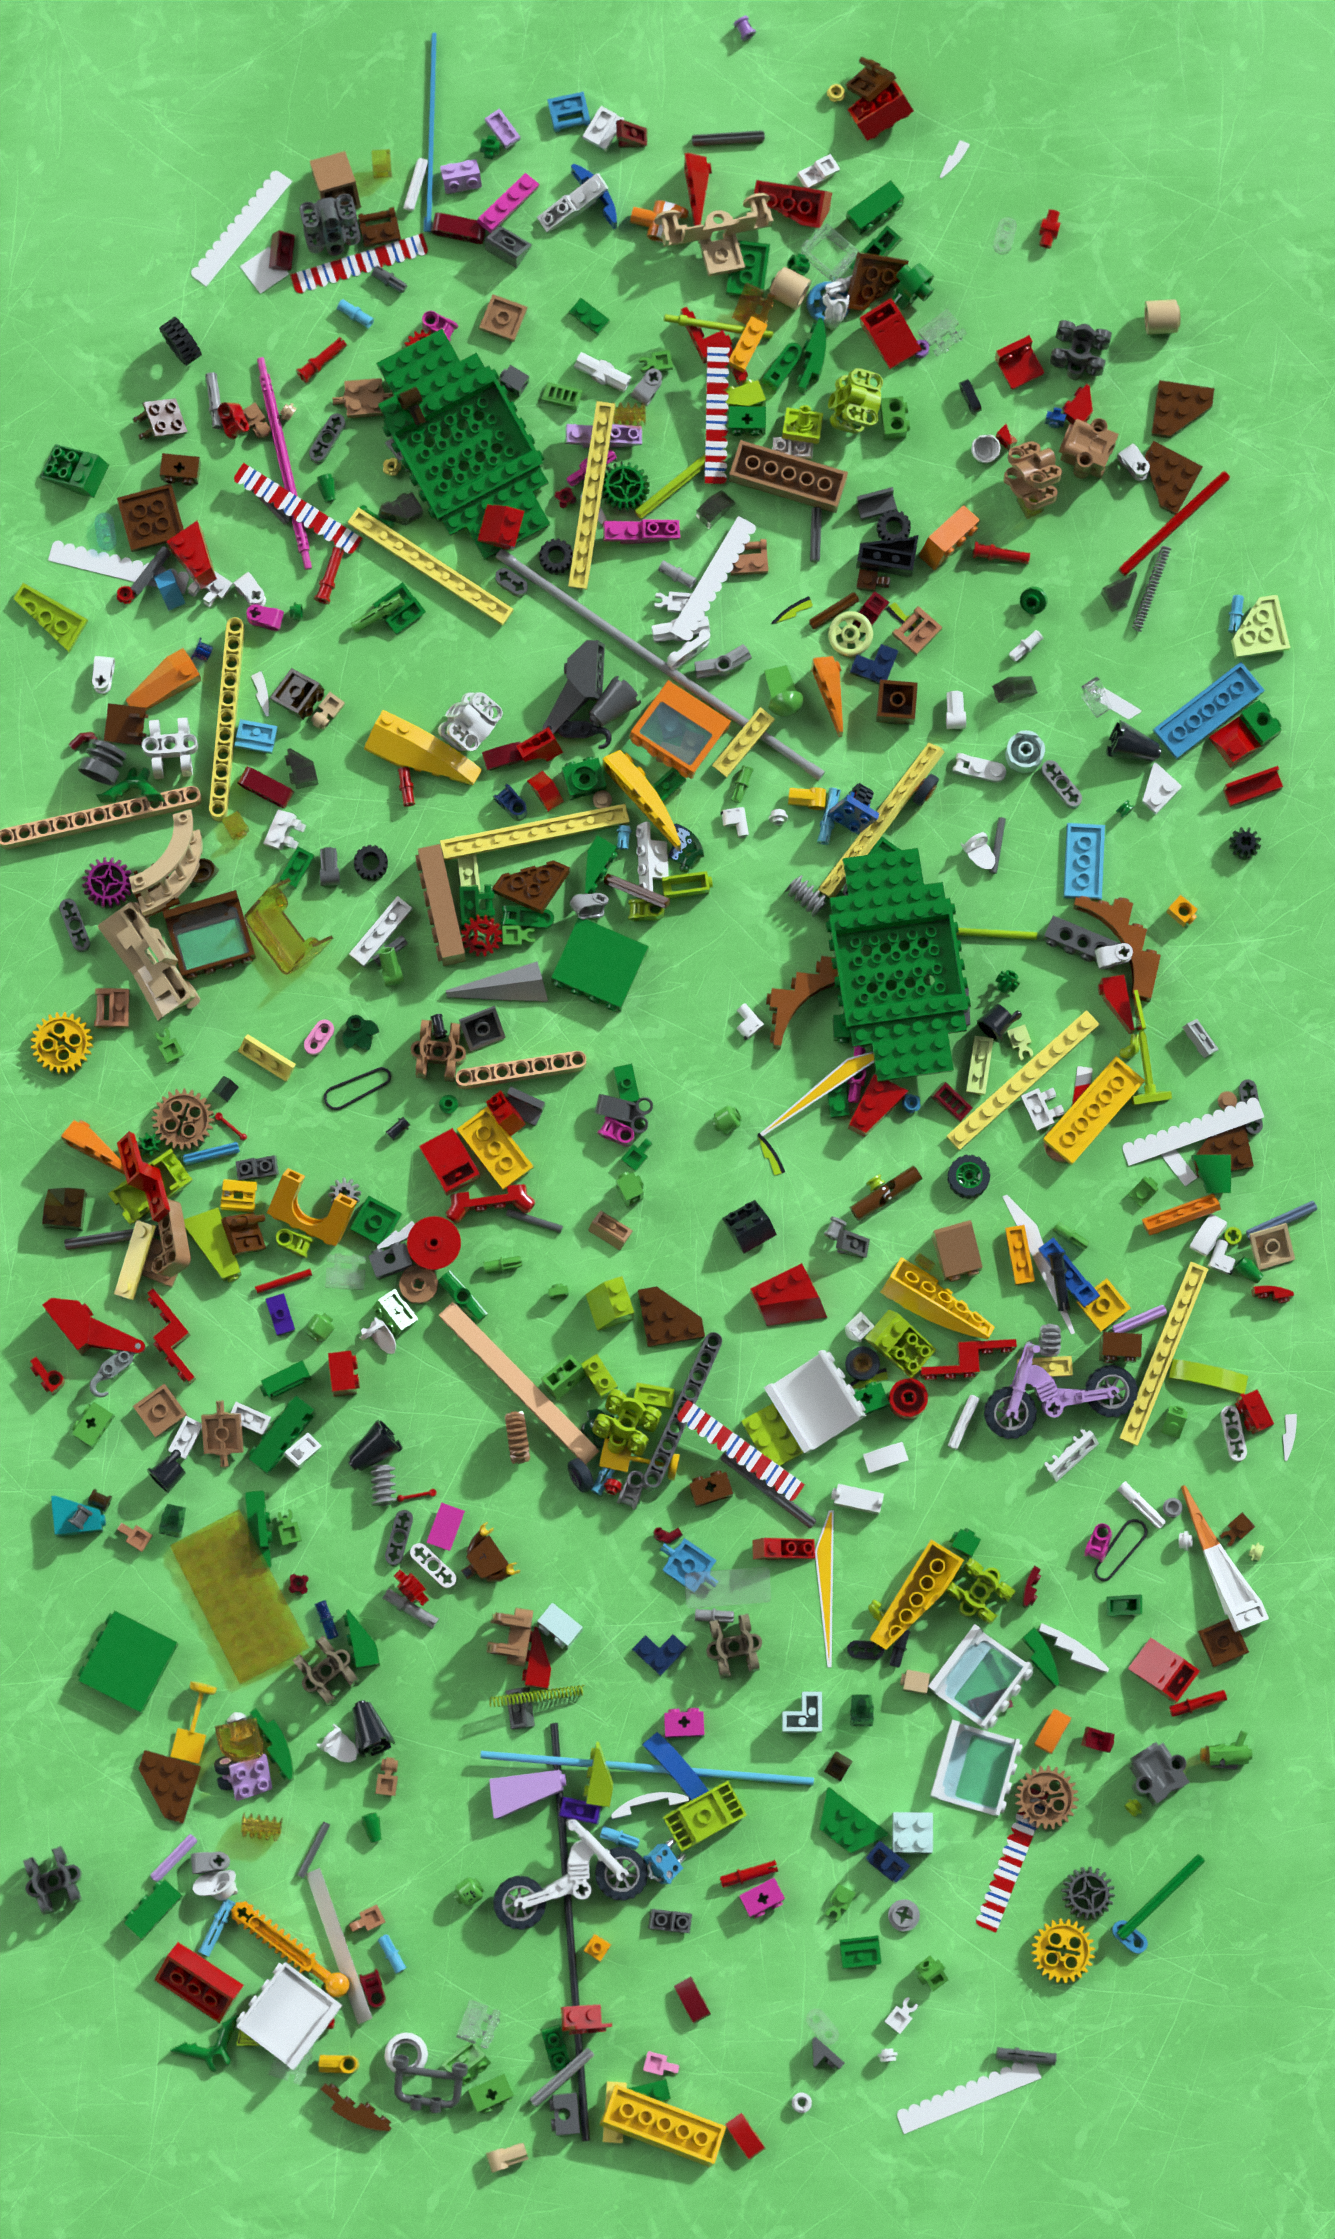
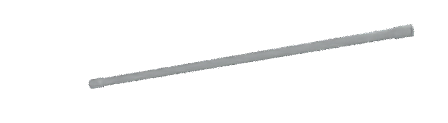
[496,549,825,781]

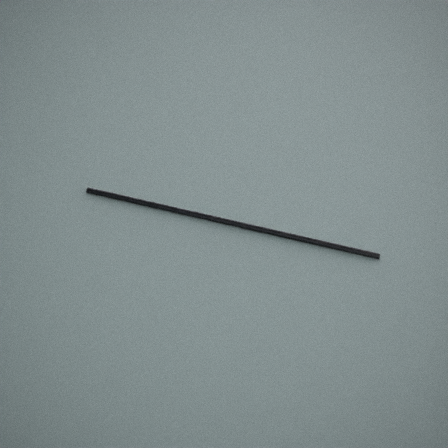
[550,1723,590,2141]

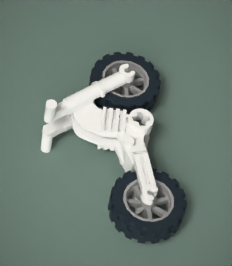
[493,1819,648,1930]

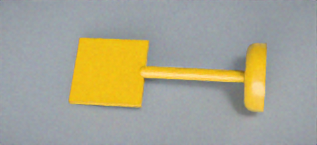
[599,1438,680,1481]
[170,1681,217,1764]

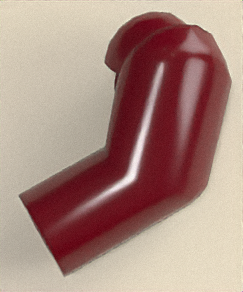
[69,732,98,751]
[653,1527,683,1544]

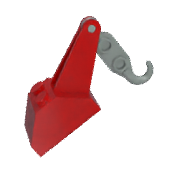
[42,1298,146,1398]

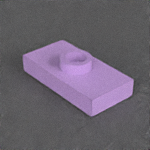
[484,108,521,149]

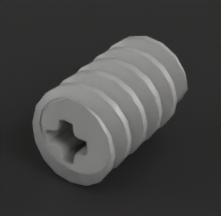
[785,875,826,917]
[371,1465,396,1506]

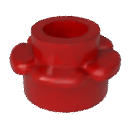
[116,586,135,604]
[603,1478,622,1495]

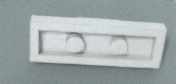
[1044,1429,1099,1482]

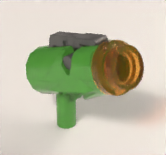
[1200,1730,1253,1770]

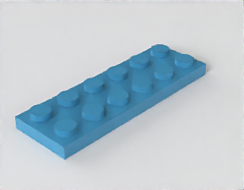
[1153,662,1265,760]

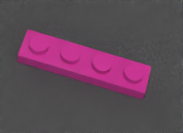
[477,173,539,233]

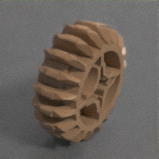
[505,1411,530,1464]

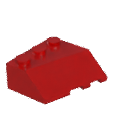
[847,80,914,141]
[750,1263,827,1326]

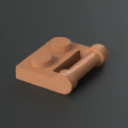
[730,539,768,575]
[892,606,942,656]
[94,988,130,1028]

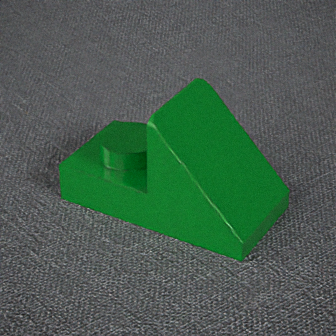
[1107,1594,1142,1617]

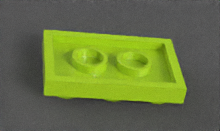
[741,1403,803,1466]

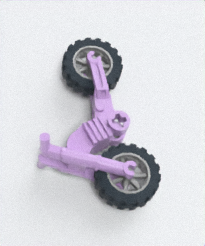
[984,1341,1138,1439]

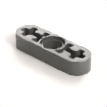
[309,414,345,464]
[59,899,90,952]
[1238,1079,1263,1135]
[385,1510,413,1566]

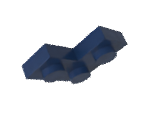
[850,644,899,684]
[632,1634,687,1676]

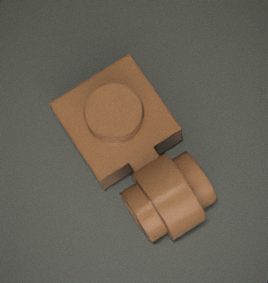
[243,403,271,439]
[376,1757,398,1796]

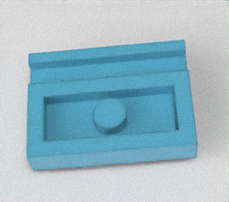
[235,719,278,754]

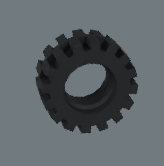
[877,509,911,541]
[539,538,573,575]
[354,845,388,881]

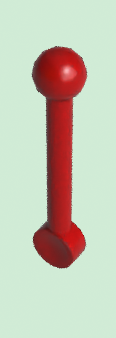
[215,1112,247,1141]
[396,1488,437,1502]

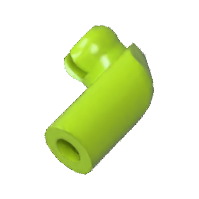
[1119,1034,1140,1059]
[868,1600,885,1622]

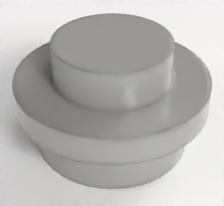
[1163,1498,1182,1517]

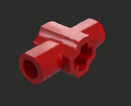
[1039,209,1061,249]

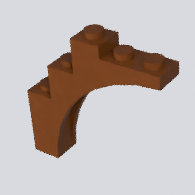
[1073,896,1161,1002]
[766,956,837,1049]

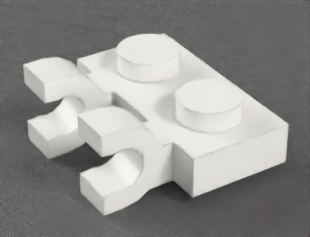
[188,571,233,608]
[263,809,306,851]
[1021,1088,1064,1131]

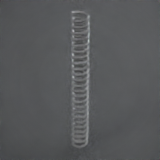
[1132,546,1172,632]

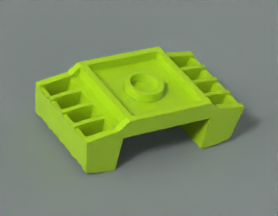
[663,1781,747,1852]

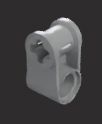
[631,369,662,407]
[570,893,609,919]
[617,1471,644,1510]
[191,1852,230,1874]

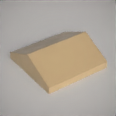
[1249,1223,1295,1270]

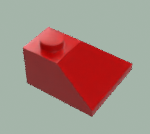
[1208,717,1261,768]

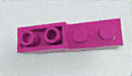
[603,519,680,544]

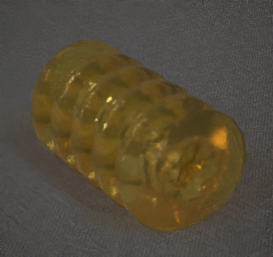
[612,402,646,426]
[241,1812,283,1842]

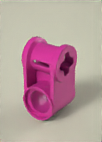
[422,311,459,341]
[247,604,284,631]
[597,1116,635,1147]
[1084,1523,1113,1563]

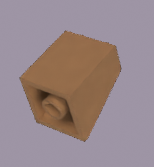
[310,151,361,209]
[931,1220,983,1282]

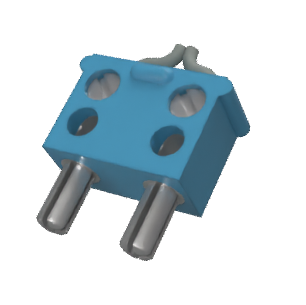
[643,1838,687,1884]

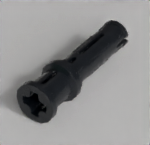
[1047,1252,1071,1311]

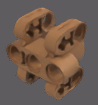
[1003,441,1062,510]
[411,1020,466,1082]
[486,1608,533,1667]

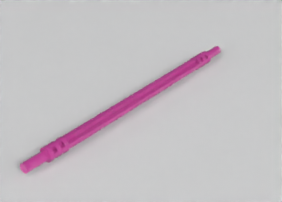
[257,357,312,570]

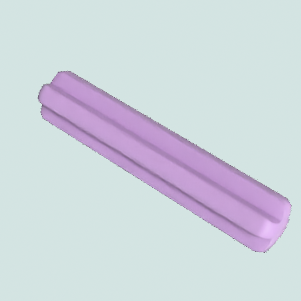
[1112,1305,1167,1333]
[150,1834,197,1882]

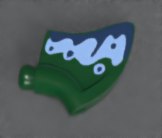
[668,823,704,873]

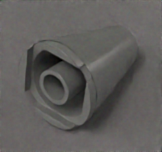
[589,676,641,727]

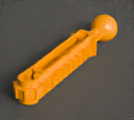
[231,1901,349,1998]

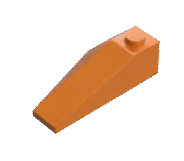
[126,648,201,710]
[811,656,843,737]
[61,1120,125,1175]

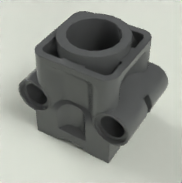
[1128,1742,1190,1806]

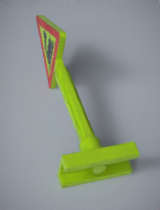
[1131,990,1172,1105]

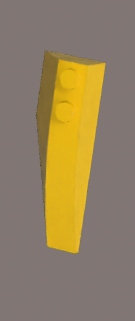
[364,710,482,785]
[603,750,681,851]
[880,1257,995,1340]
[870,1540,964,1649]

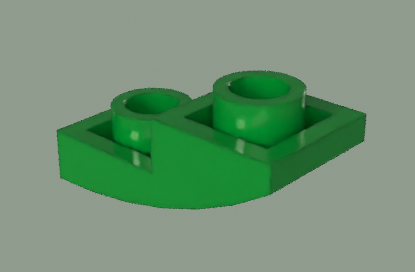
[541,2024,570,2071]

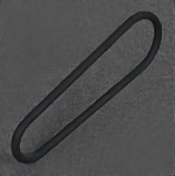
[324,1067,391,1110]
[1094,1519,1147,1581]

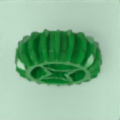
[601,461,650,512]

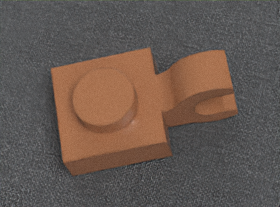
[117,1522,153,1552]
[349,1904,385,1932]

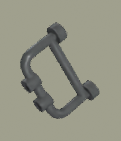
[392,2054,468,2113]

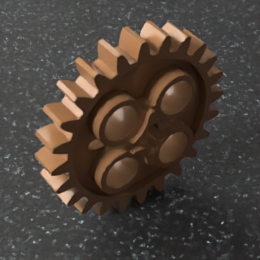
[152,1088,215,1151]
[1015,1765,1079,1830]

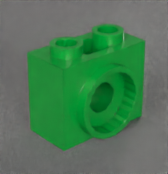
[562,757,607,800]

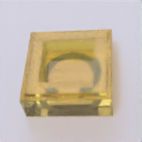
[915,1253,935,1272]

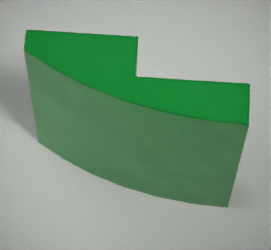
[372,582,426,634]

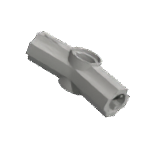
[694,644,752,679]

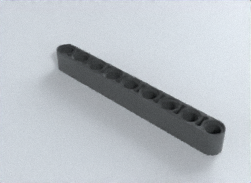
[642,1332,722,1491]

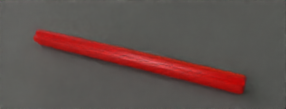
[1119,471,1230,576]

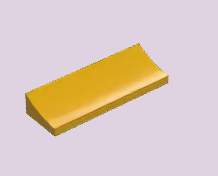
[599,2084,726,2167]

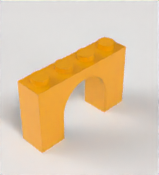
[267,1168,357,1246]

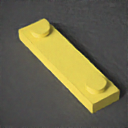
[712,707,775,778]
[114,1220,156,1300]

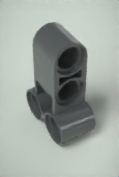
[594,1094,653,1133]

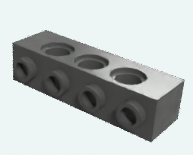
[1043,915,1120,970]

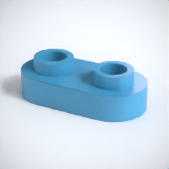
[1112,1920,1148,1953]

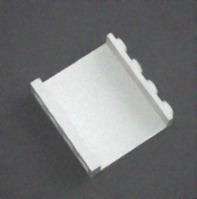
[764,1350,866,1454]

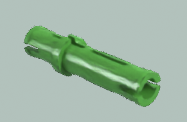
[351,594,405,633]

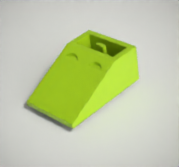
[865,1309,936,1378]

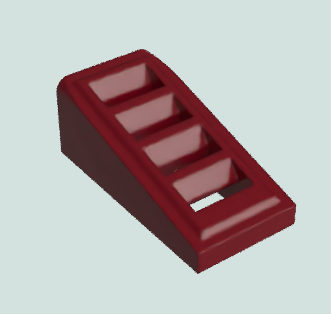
[930,1082,973,1122]

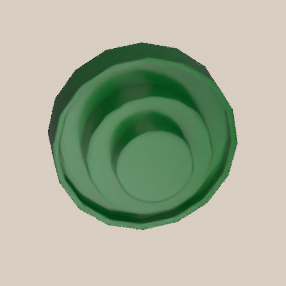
[1020,586,1048,615]

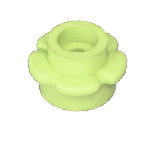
[1249,1542,1264,1561]

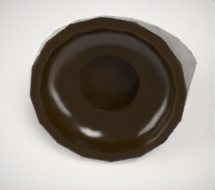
[190,858,219,888]

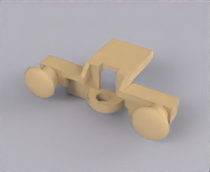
[654,193,773,277]

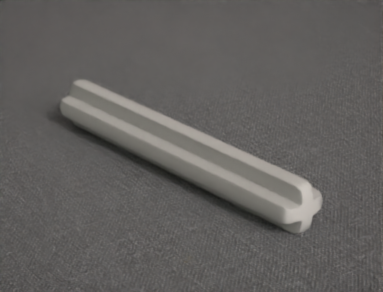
[530,2048,594,2106]

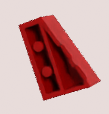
[167,520,217,590]
[848,1074,908,1137]

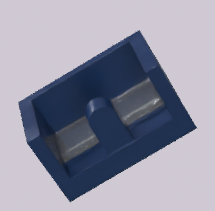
[865,1841,910,1884]

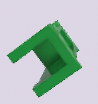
[260,1360,312,1400]

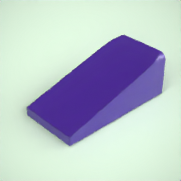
[559,1797,602,1825]

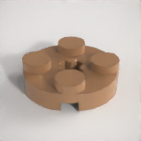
[399,1265,438,1304]

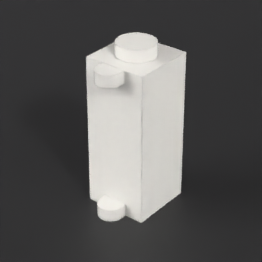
[831,1484,884,1515]

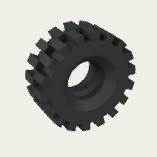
[159,316,202,366]

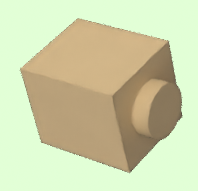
[900,1670,930,1695]

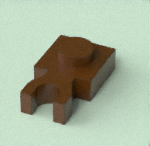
[1219,1512,1255,1547]

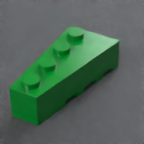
[248,1396,316,1475]

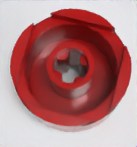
[888,1378,928,1420]

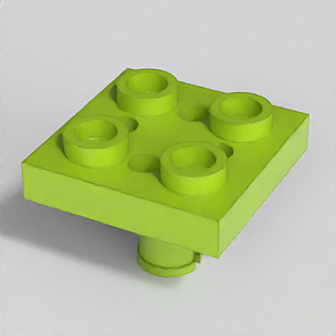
[782,405,823,444]

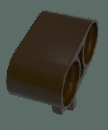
[397,386,426,425]

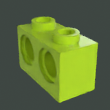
[581,1354,618,1399]

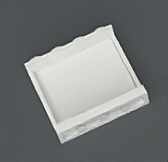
[236,1962,342,2070]

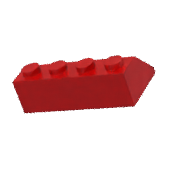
[154,1942,244,2023]

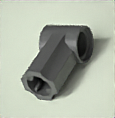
[320,847,340,886]

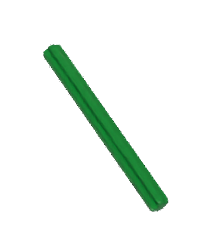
[1117,1854,1205,1940]

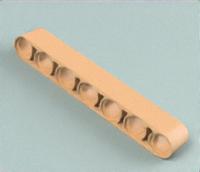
[456,1051,586,1089]

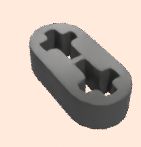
[495,568,528,597]

